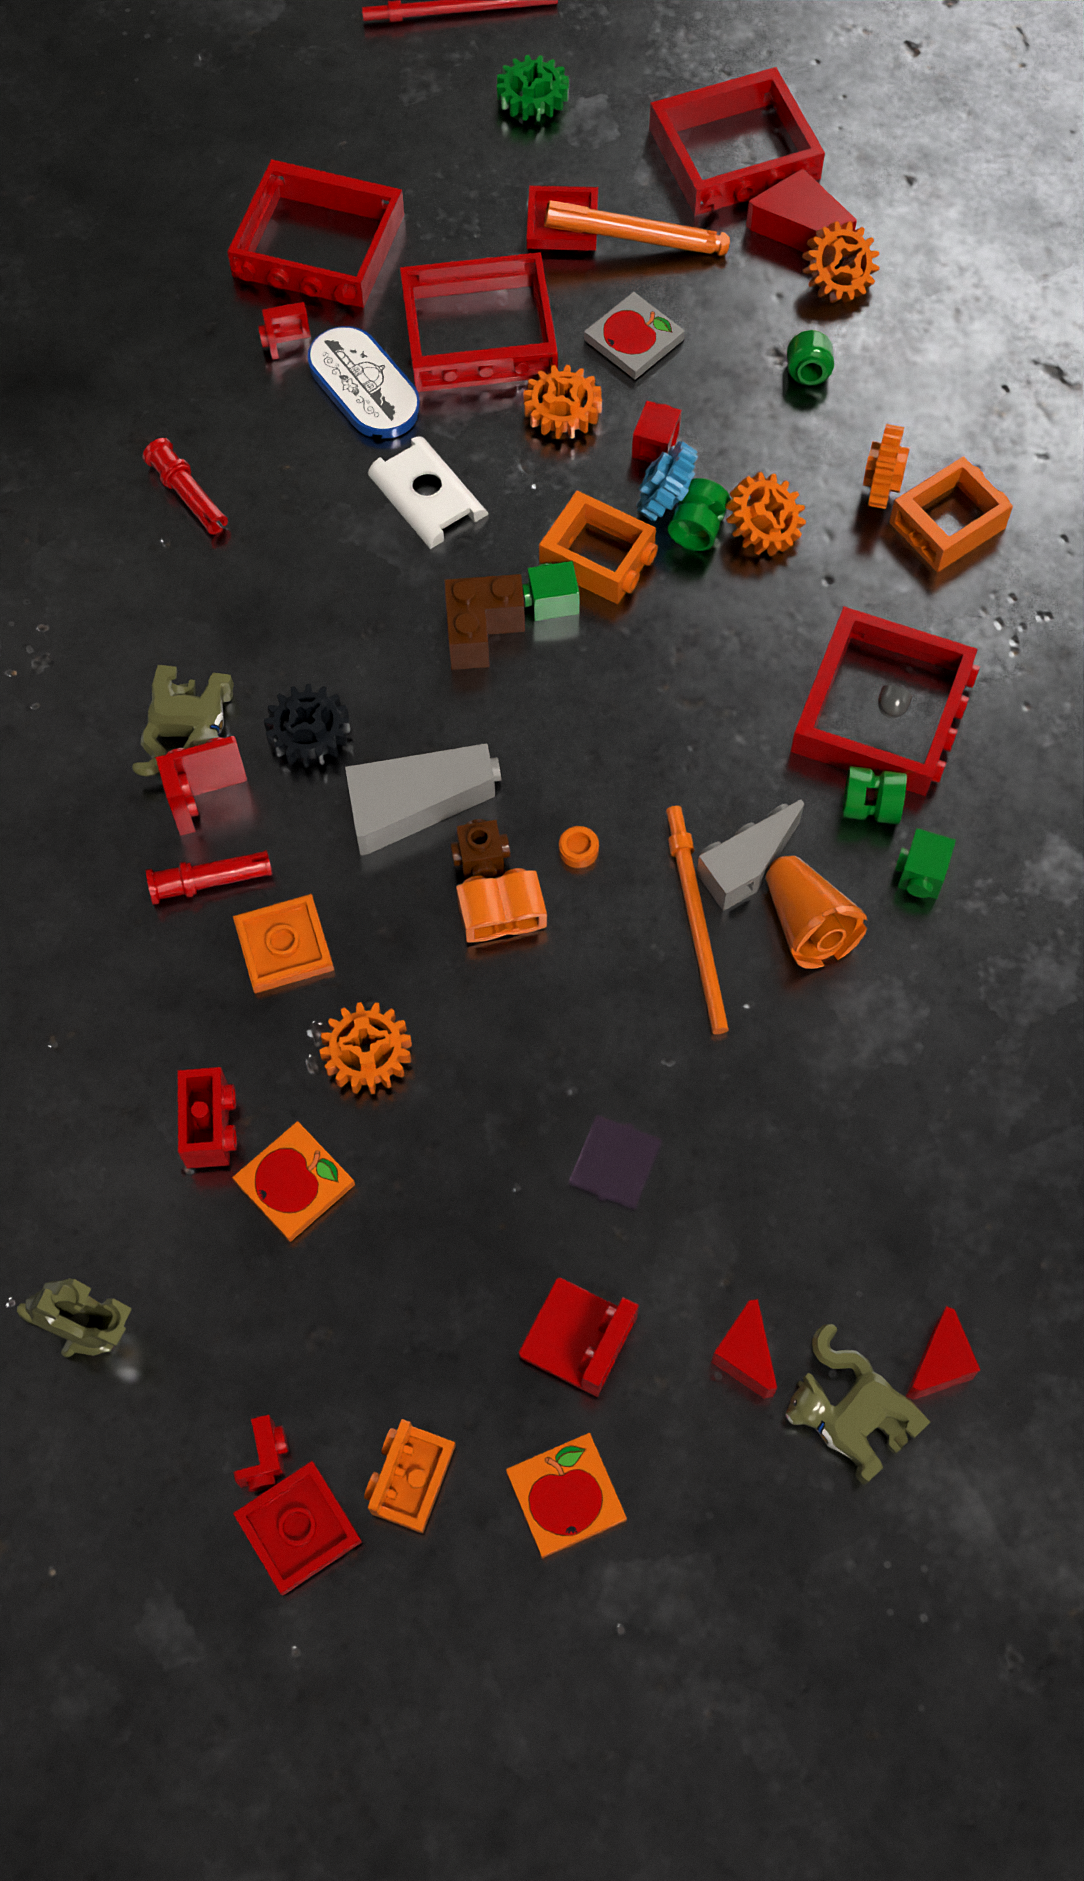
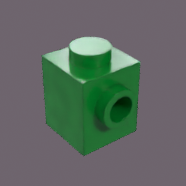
[522,561,580,621]
[894,828,956,899]

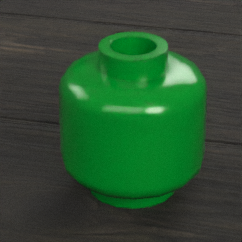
[787,330,835,386]

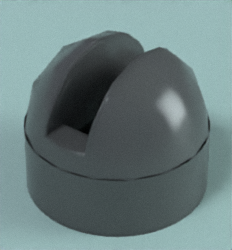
[878,685,913,719]

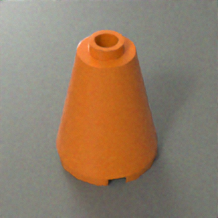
[765,856,867,969]

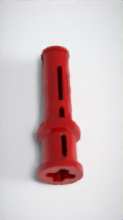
[142,438,228,535]
[145,850,272,905]

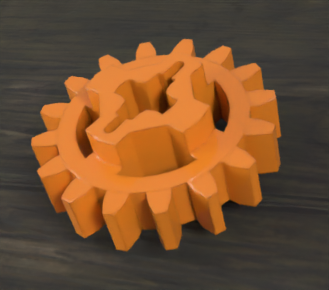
[802,221,880,303]
[523,364,602,439]
[863,424,910,509]
[725,472,806,556]
[319,1002,412,1094]

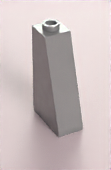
[345,743,501,855]

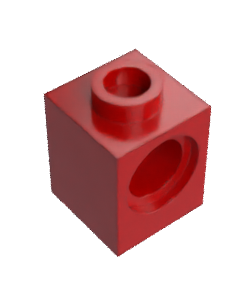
[632,400,682,463]

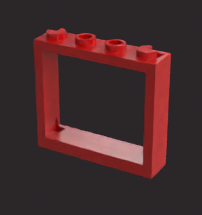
[649,67,825,216]
[227,159,404,308]
[400,252,558,392]
[790,606,980,797]

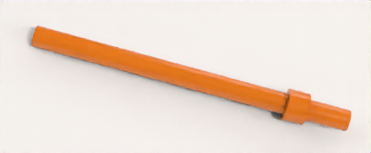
[666,806,729,1034]

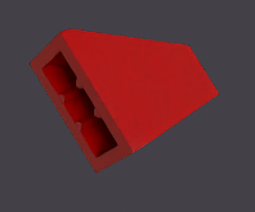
[746,169,857,253]

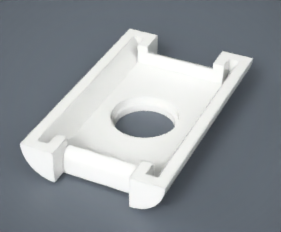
[368,436,488,549]

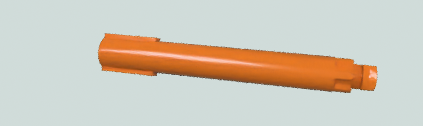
[544,200,730,256]

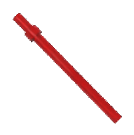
[362,0,558,23]

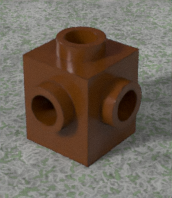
[450,819,511,881]

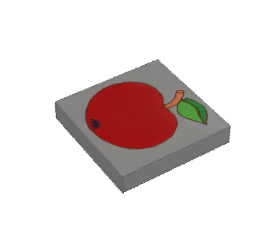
[584,292,685,380]

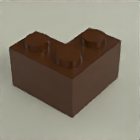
[444,574,525,670]

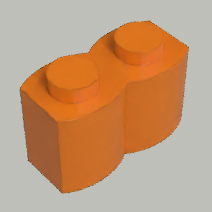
[456,868,547,942]

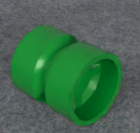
[668,478,730,551]
[842,766,907,825]

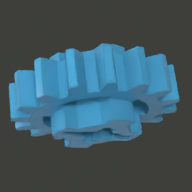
[636,441,698,521]

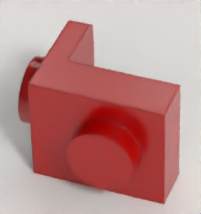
[258,302,311,360]
[233,1414,289,1492]

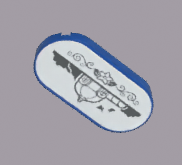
[308,326,420,438]

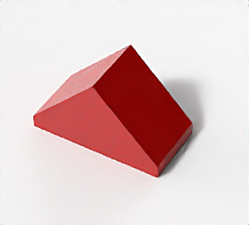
[711,1299,777,1399]
[905,1306,980,1400]

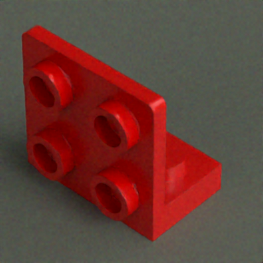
[155,736,247,836]
[519,1278,639,1397]

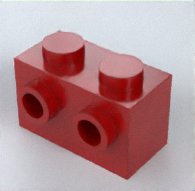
[178,1067,237,1169]

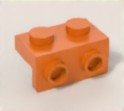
[364,1419,456,1534]

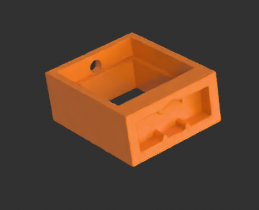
[889,456,1013,573]
[539,490,658,604]

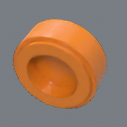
[559,826,599,868]

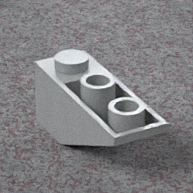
[697,799,804,911]

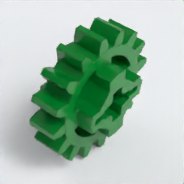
[496,55,569,121]

